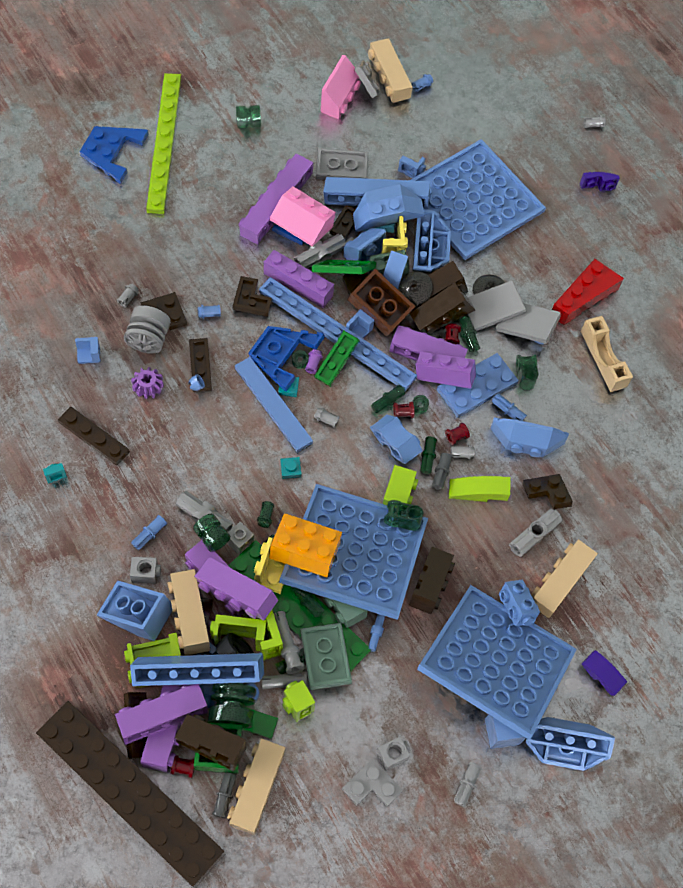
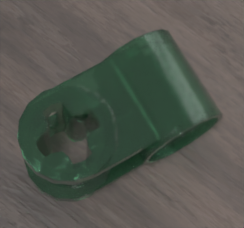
[516,355,539,390]
[384,500,424,531]

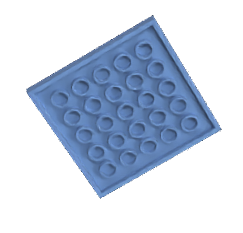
[411,139,546,260]
[279,484,428,620]
[417,585,577,740]

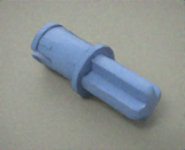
[492,394,527,421]
[131,515,167,550]

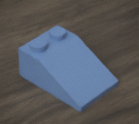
[97,580,172,642]

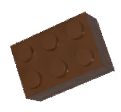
[347,269,415,337]

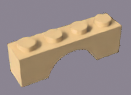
[581,316,633,392]

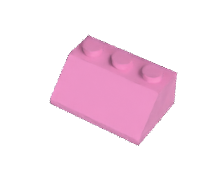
[321,55,361,119]
[270,186,336,247]

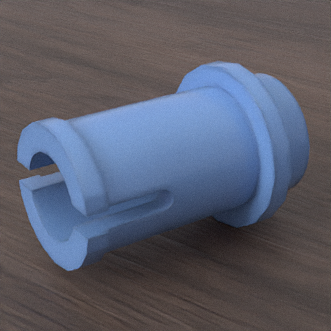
[411,74,433,92]
[197,305,221,319]

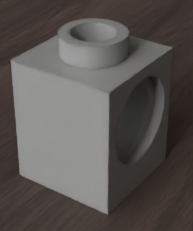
[226,522,254,555]
[130,557,161,584]
[376,736,411,771]

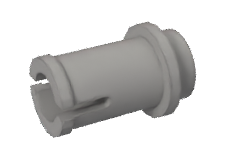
[584,115,606,129]
[117,284,139,307]
[314,408,340,428]
[451,445,475,460]

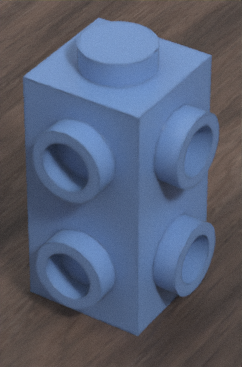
[499,580,540,627]

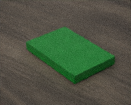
[312,259,376,274]

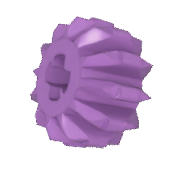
[131,367,164,399]

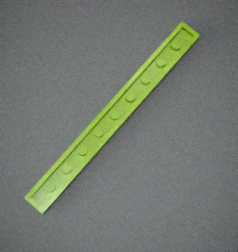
[146,73,181,214]

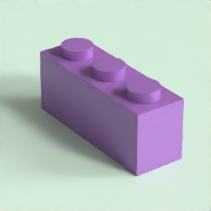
[416,351,476,389]

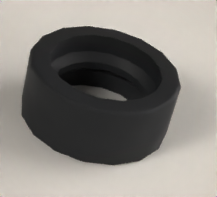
[216,633,254,655]

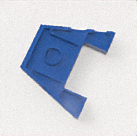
[80,126,149,184]
[248,326,325,392]

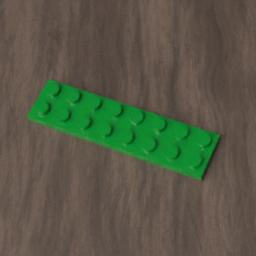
[228,540,371,672]

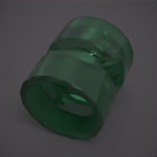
[236,105,261,129]
[193,513,231,552]

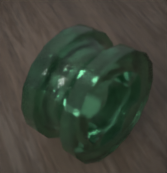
[292,350,308,369]
[412,395,429,414]

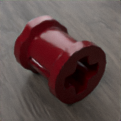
[444,323,461,345]
[393,402,415,418]
[445,423,470,445]
[171,755,195,778]

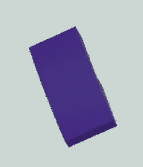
[579,172,620,191]
[582,650,627,696]

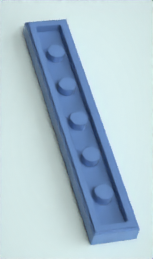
[235,357,313,453]

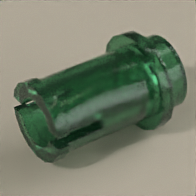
[257,501,274,528]

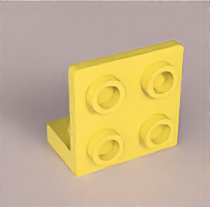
[381,216,408,254]
[254,537,285,594]

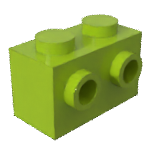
[383,465,419,511]
[282,680,315,722]

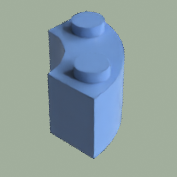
[370,415,423,464]

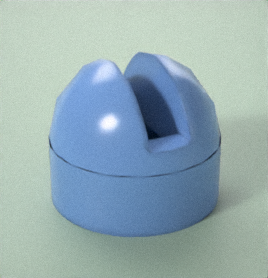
[188,374,205,391]

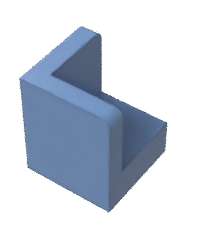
[346,309,374,339]
[75,337,101,364]

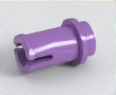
[305,349,323,374]

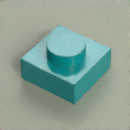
[278,377,299,397]
[280,457,302,479]
[43,463,67,484]

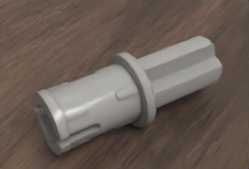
[454,762,482,807]

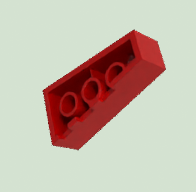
[552,259,624,325]

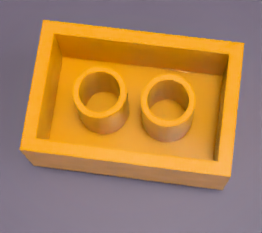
[269,513,342,577]

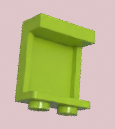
[250,610,283,661]
[210,614,267,651]
[124,632,181,689]

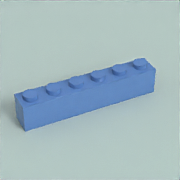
[324,177,430,209]
[130,653,264,686]

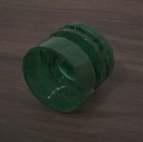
[208,683,257,729]

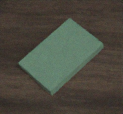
[300,623,352,690]

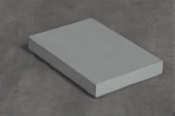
[316,148,369,180]
[467,280,526,332]
[496,303,561,344]

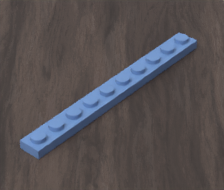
[259,277,417,391]

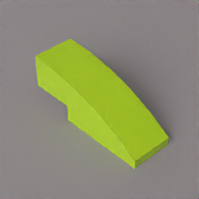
[449,476,511,502]

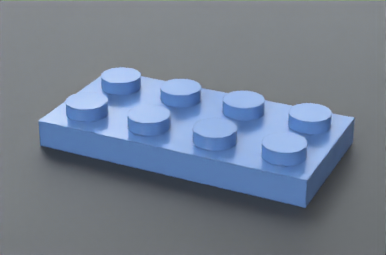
[437,353,519,418]

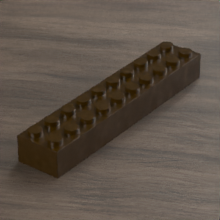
[36,701,225,888]

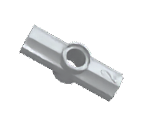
[294,234,346,269]
[176,491,233,538]
[509,509,563,557]

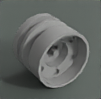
[124,306,171,354]

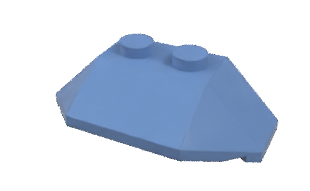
[353,184,425,232]
[412,210,451,272]
[490,417,569,457]
[526,717,615,771]

